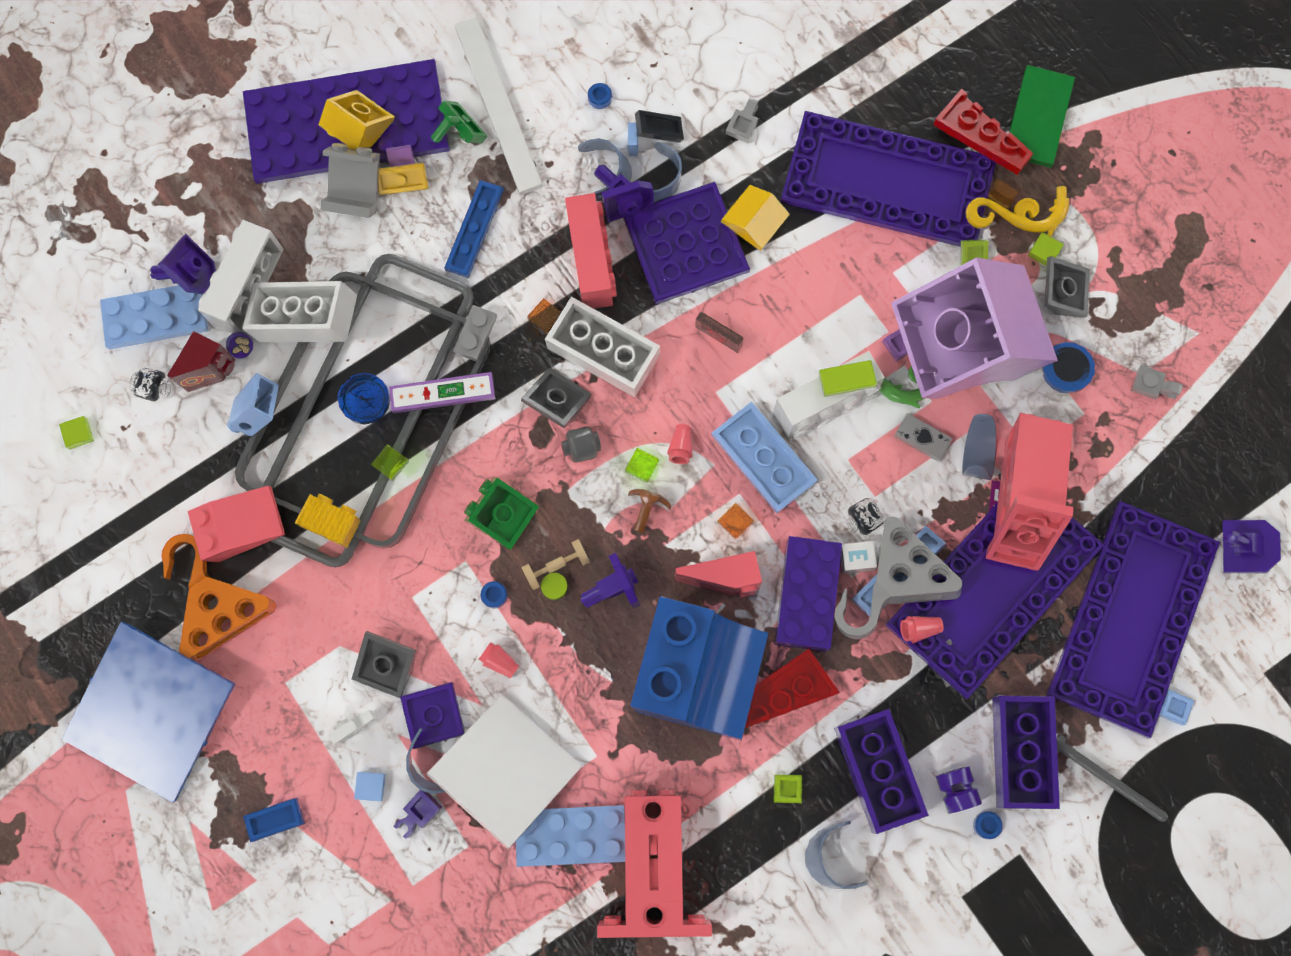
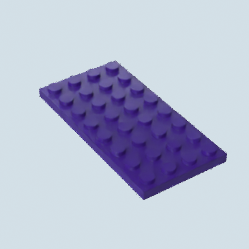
[242,59,450,184]

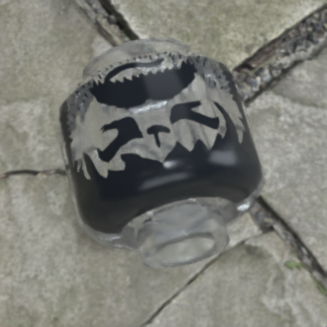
[129,368,172,403]
[845,498,886,536]

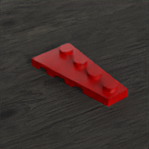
[934,89,1033,175]
[745,649,840,729]

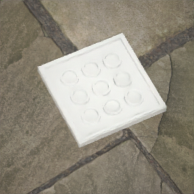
[427,694,582,849]

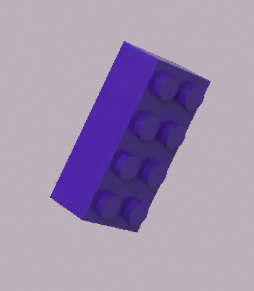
[774,536,842,652]
[992,696,1060,809]
[834,709,929,834]

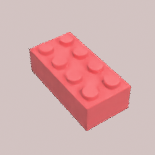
[565,193,617,309]

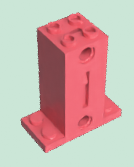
[986,412,1073,571]
[597,790,712,938]

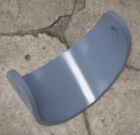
[578,138,632,201]
[653,142,682,202]
[962,414,996,480]
[406,728,445,794]
[805,821,868,889]

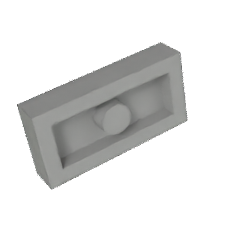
[453,305,497,362]

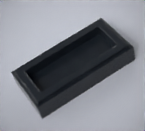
[635,110,684,143]

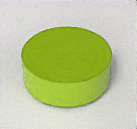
[541,573,568,600]

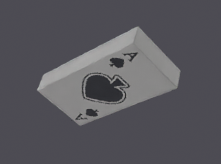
[894,413,953,462]

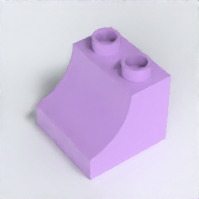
[891,258,1058,399]

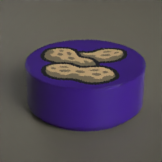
[226,332,253,359]

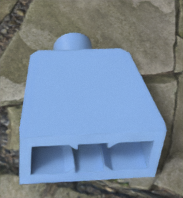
[227,373,279,436]

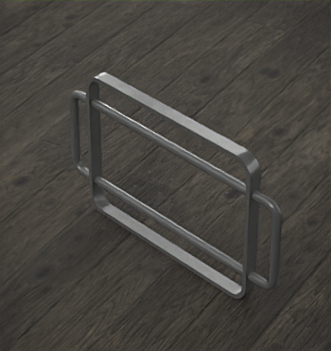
[235,254,491,568]

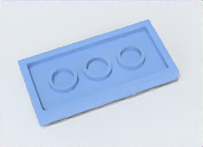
[100,285,209,350]
[711,402,818,514]
[516,805,625,867]

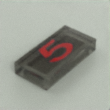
[695,312,744,353]

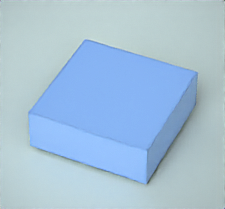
[628,122,638,156]
[1159,690,1194,726]
[354,772,386,801]

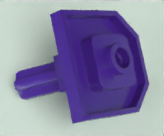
[594,164,654,223]
[150,234,216,294]
[1223,520,1281,574]
[581,553,640,609]

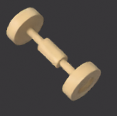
[522,539,590,591]

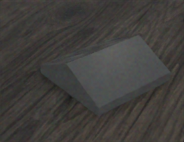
[1044,256,1090,318]
[521,367,591,428]
[351,631,416,698]

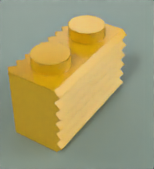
[295,494,361,548]

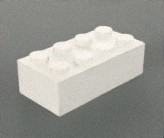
[198,220,284,334]
[242,281,357,342]
[545,297,660,397]
[773,351,885,438]

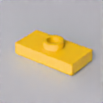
[378,163,429,195]

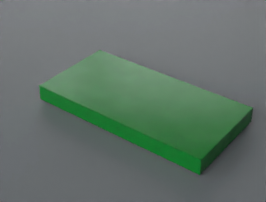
[1009,65,1075,168]

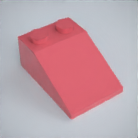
[187,485,285,563]
[675,551,762,598]

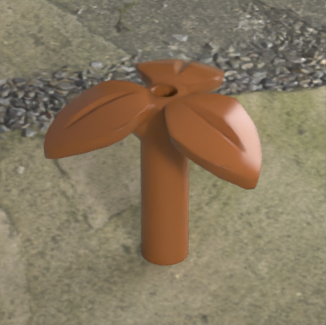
[628,489,671,533]

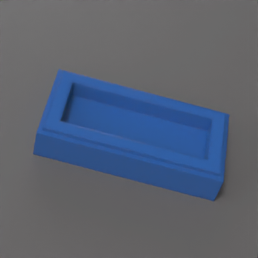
[243,798,305,843]

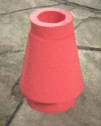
[667,424,693,464]
[900,616,944,643]
[478,642,519,678]

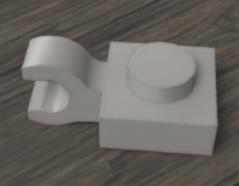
[726,97,759,143]
[1130,365,1183,400]

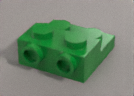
[464,477,539,550]

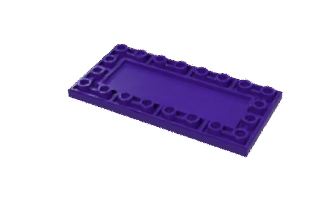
[780,111,996,247]
[1046,501,1220,739]
[885,502,1104,699]

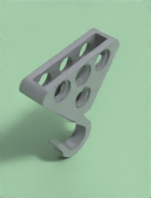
[835,517,962,639]

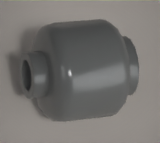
[561,427,601,463]

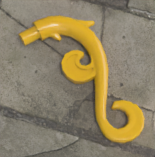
[965,186,1070,237]

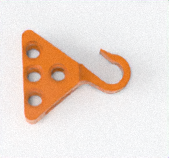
[161,534,276,661]

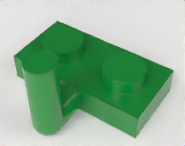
[431,101,488,144]

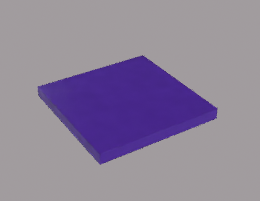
[623,181,750,305]

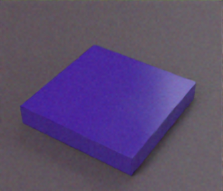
[400,682,466,749]

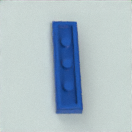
[444,180,504,279]

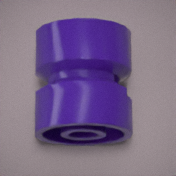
[935,766,982,814]

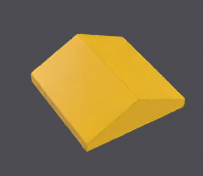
[721,185,789,251]

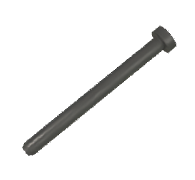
[1057,734,1168,822]

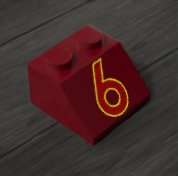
[167,331,236,392]

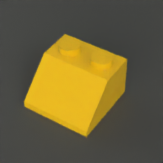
[318,90,395,150]

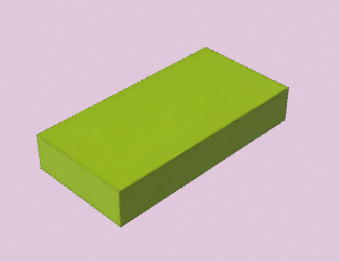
[818,360,877,397]

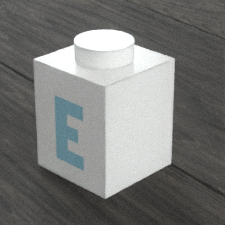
[840,541,880,574]

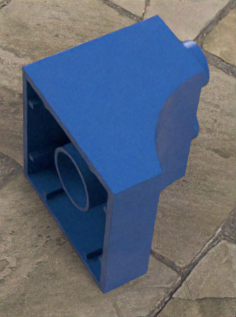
[630,596,768,741]

